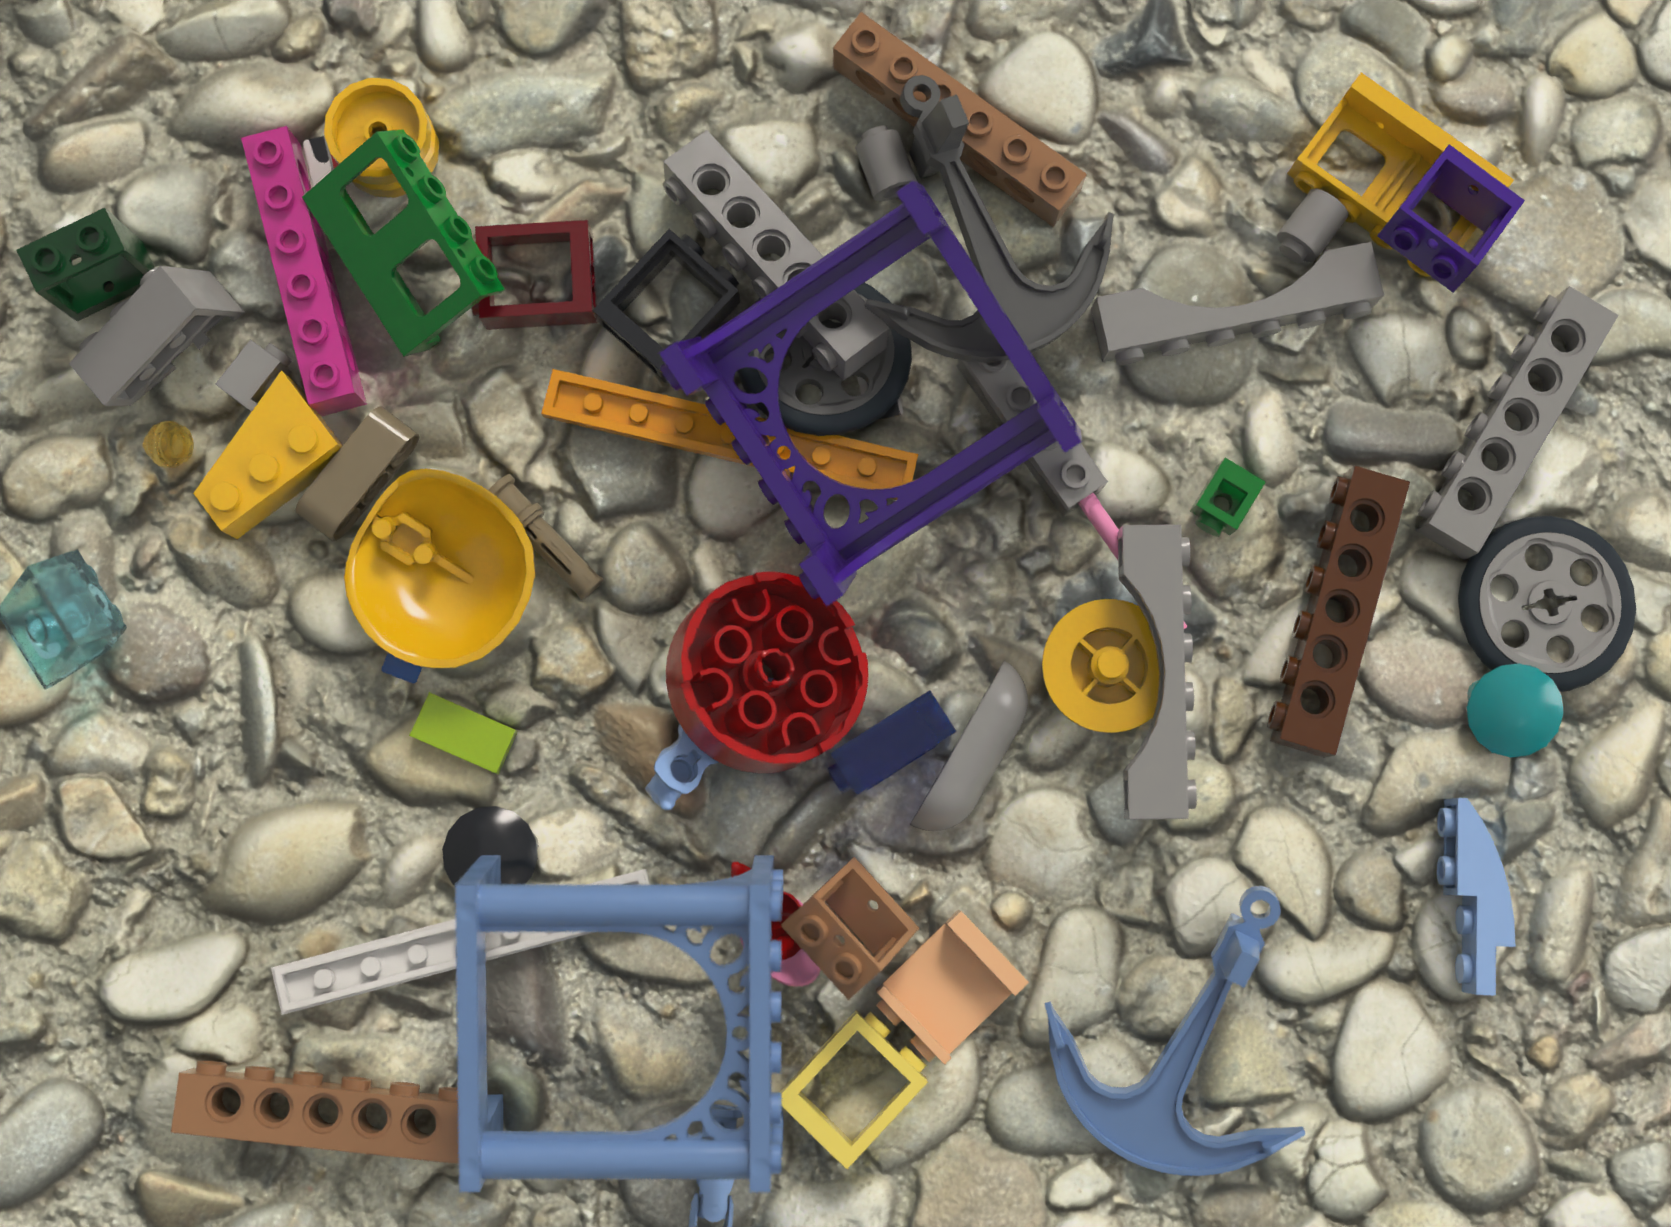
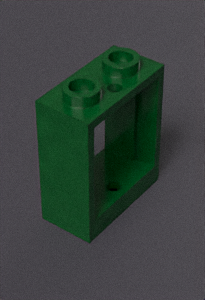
[16,207,155,322]

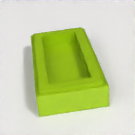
[409,692,518,774]

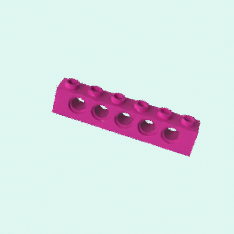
[241,126,367,416]

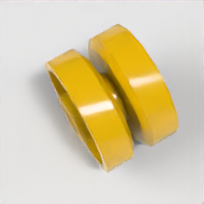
[324,78,439,198]

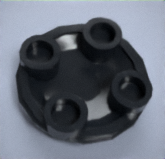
[442,806,539,886]

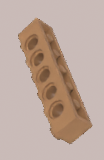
[833,12,1087,227]
[171,1061,459,1164]

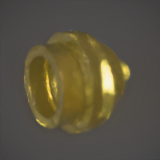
[143,421,194,468]

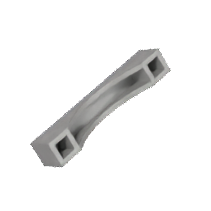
[1091,242,1384,365]
[1118,525,1197,820]

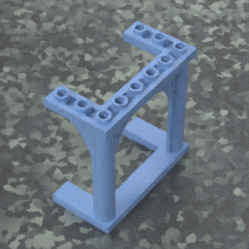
[455,855,784,1192]

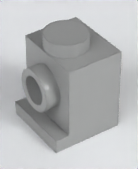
[216,339,292,412]

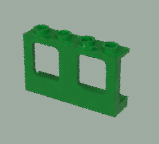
[302,129,505,357]

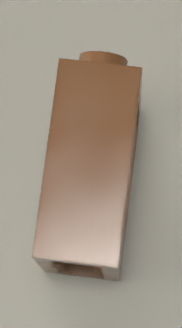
[781,857,919,1000]

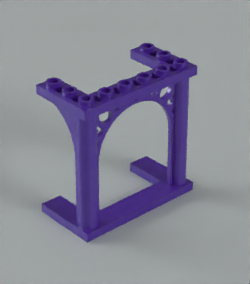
[659,180,1082,606]

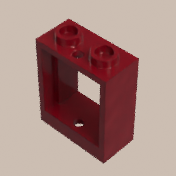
[471,220,597,330]

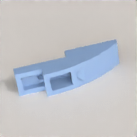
[1437,798,1516,996]

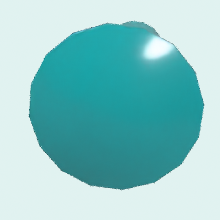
[1466,663,1564,758]

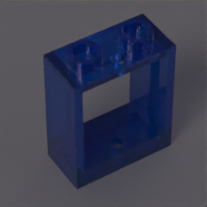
[827,690,957,798]

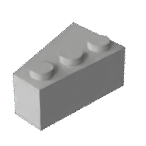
[69,266,245,406]

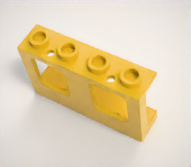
[1287,72,1514,277]

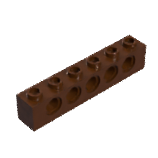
[1267,466,1410,758]

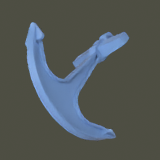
[1045,886,1306,1176]

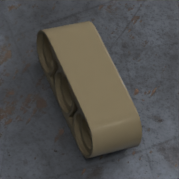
[295,406,419,541]

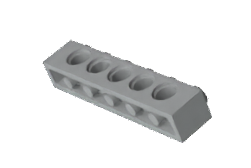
[663,130,889,381]
[1416,286,1619,560]

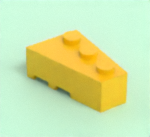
[193,370,343,539]

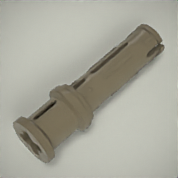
[488,474,604,600]

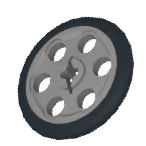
[1458,516,1636,692]

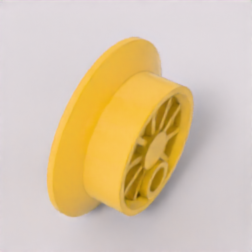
[1042,599,1159,733]

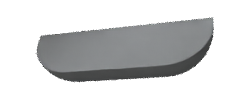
[910,660,1028,831]

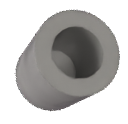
[855,126,917,202]
[1277,189,1348,263]

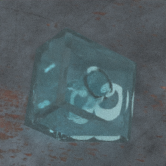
[0,549,127,690]

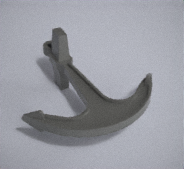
[864,75,1114,362]

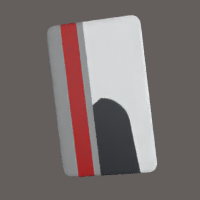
[303,136,349,187]

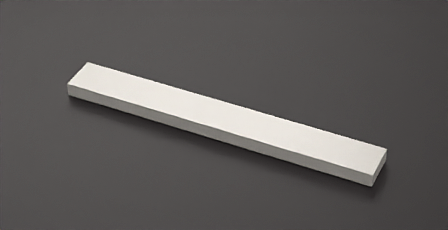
[271,869,650,1015]

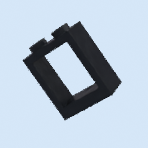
[593,229,741,383]

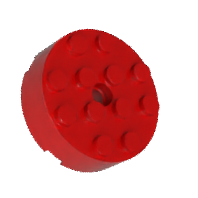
[666,571,868,773]

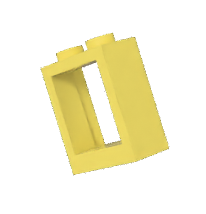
[780,1010,928,1169]

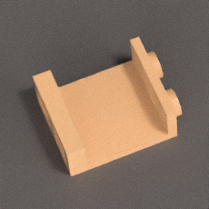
[876,910,1029,1065]

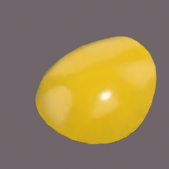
[344,469,535,668]

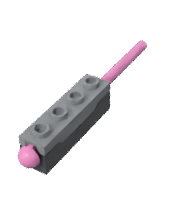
[957,360,1188,629]

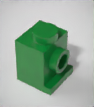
[1190,457,1266,537]

